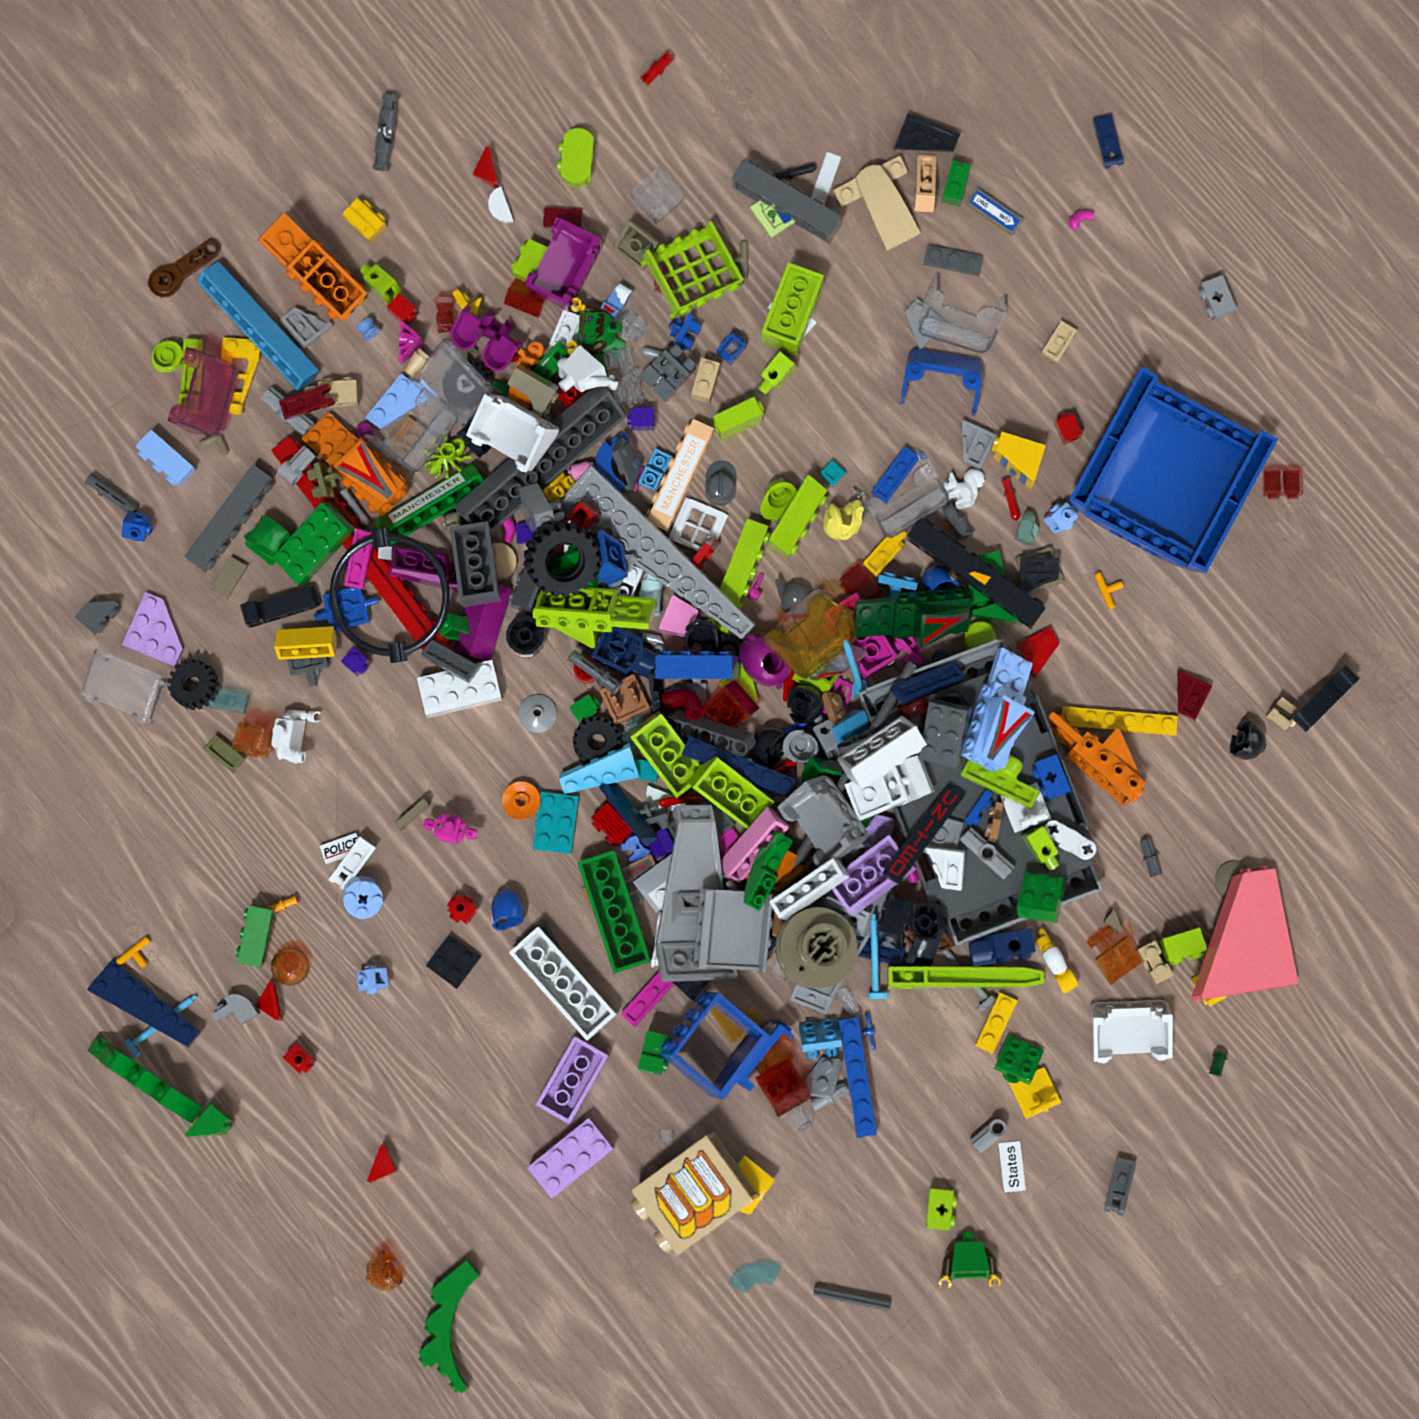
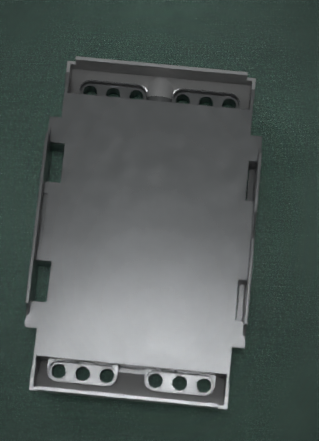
[858,639,1103,947]

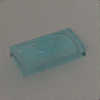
[208,689,250,714]

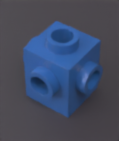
[122,511,153,542]

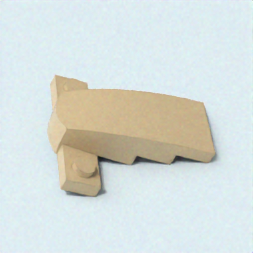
[832,155,920,251]

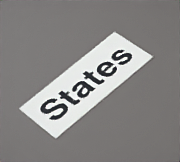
[998,1141,1026,1193]

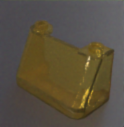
[764,593,856,679]

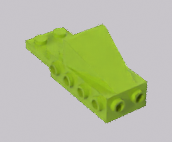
[533,587,657,648]

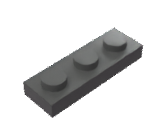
[924,245,983,276]

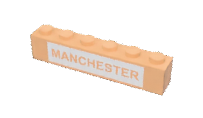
[645,419,714,535]

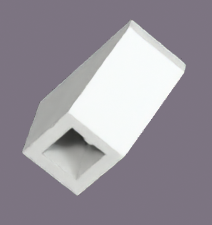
[617,566,644,597]

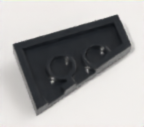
[894,114,960,152]

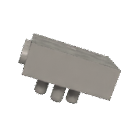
[519,483,565,554]

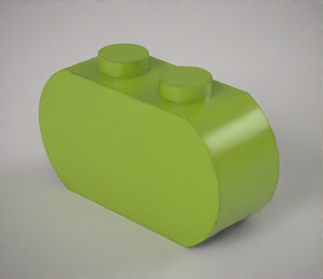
[557,128,594,188]

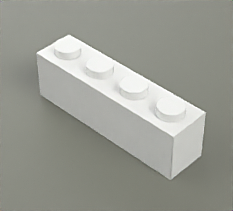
[769,858,850,920]

